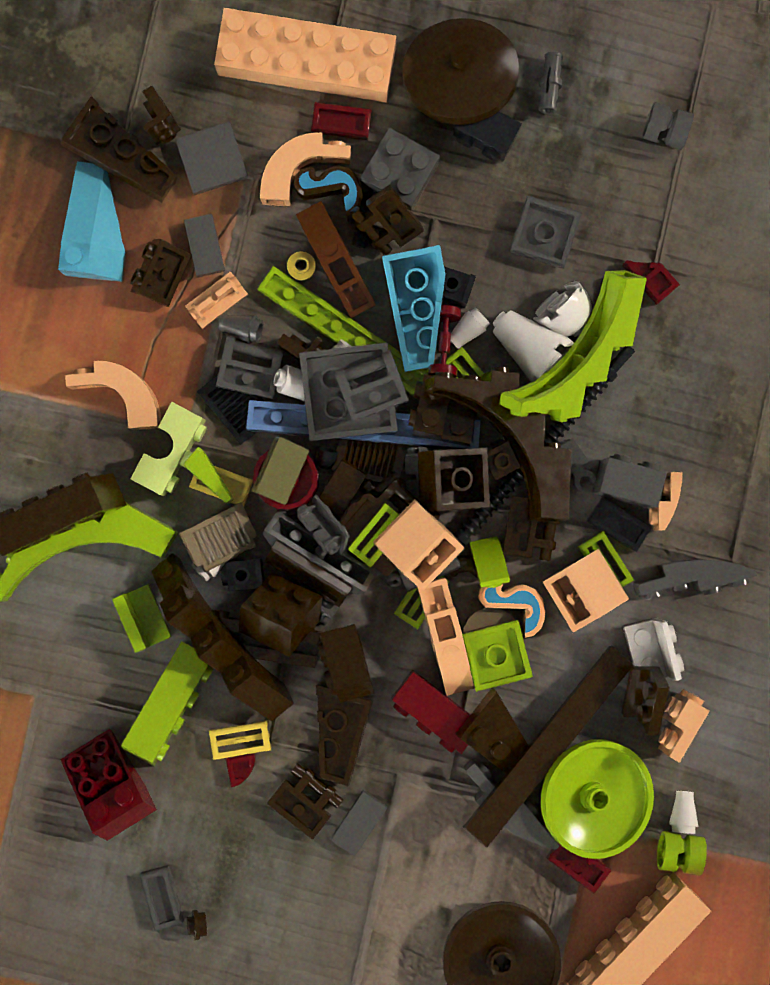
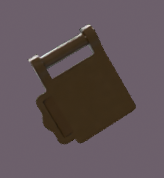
[340,477,441,576]

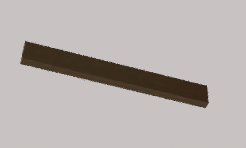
[463,646,634,848]

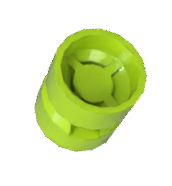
[657,831,707,876]

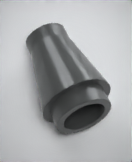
[219,314,264,344]

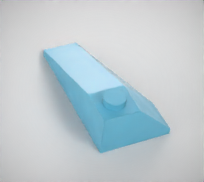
[58,161,126,282]
[382,245,446,372]

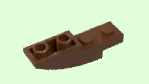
[296,201,376,318]

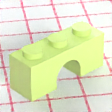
[130,402,207,496]

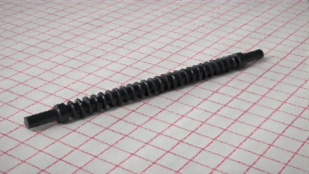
[453,346,635,546]

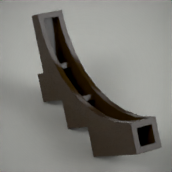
[425,367,571,522]
[151,553,294,722]

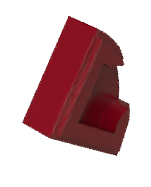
[226,753,256,788]

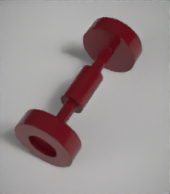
[428,305,461,378]

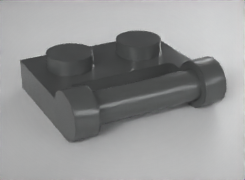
[216,336,284,400]
[334,350,409,421]

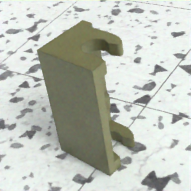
[251,437,310,505]

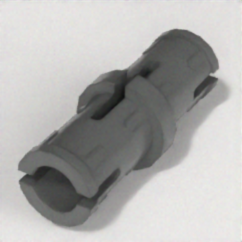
[539,52,563,114]

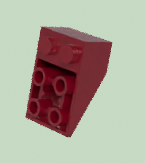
[60,729,157,841]

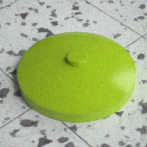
[541,739,654,859]

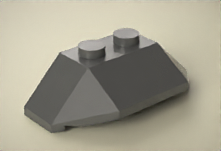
[263,509,378,595]

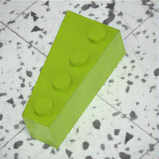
[121,641,214,766]

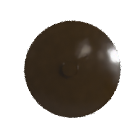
[403,18,519,125]
[443,901,561,985]

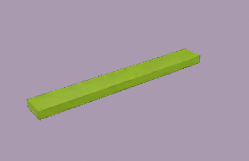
[257,266,428,401]

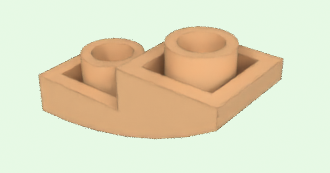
[649,472,682,531]

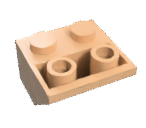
[373,499,464,591]
[543,549,629,633]

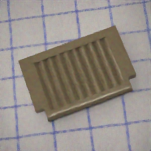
[179,502,257,573]

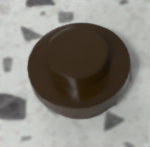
[187,910,207,940]

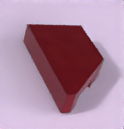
[622,261,680,305]

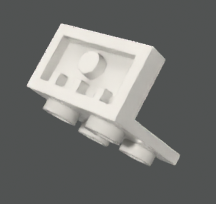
[623,618,684,681]

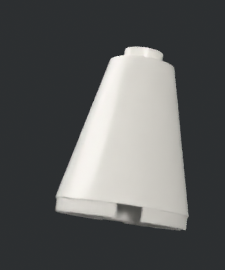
[493,310,574,382]

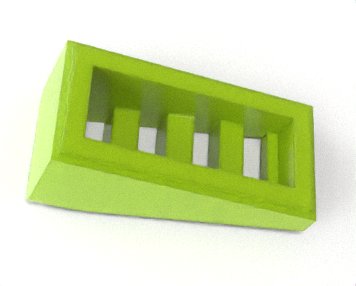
[183,447,234,504]

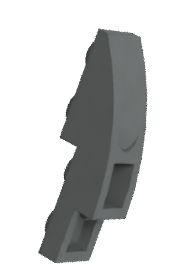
[633,560,757,599]
[464,759,560,850]

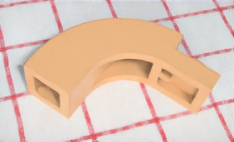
[260,133,351,207]
[65,361,161,430]

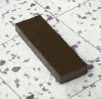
[265,540,352,607]

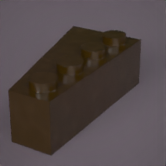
[0,472,127,557]

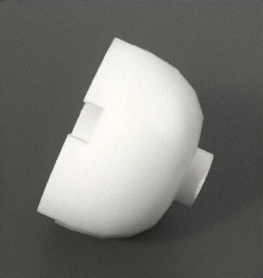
[533,281,592,337]

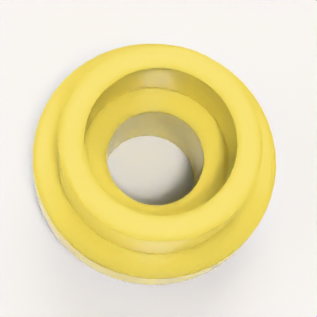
[287,251,316,281]

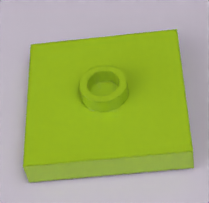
[462,619,533,692]

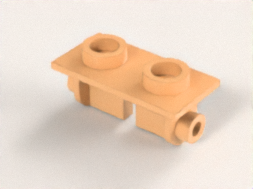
[185,271,248,329]

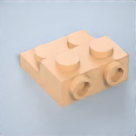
[658,689,710,763]

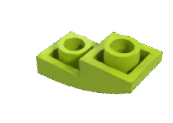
[469,536,510,588]

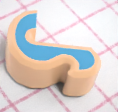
[478,584,545,638]

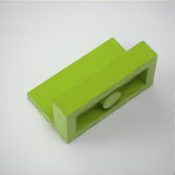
[112,584,172,653]

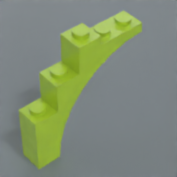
[499,270,647,422]
[0,502,179,602]

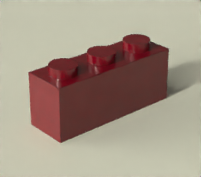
[391,669,471,754]

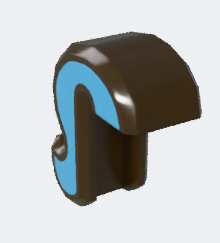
[294,166,363,222]

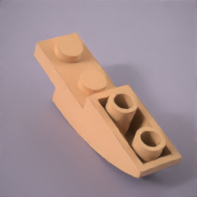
[417,577,474,696]

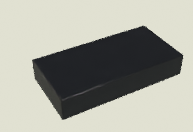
[586,497,652,552]

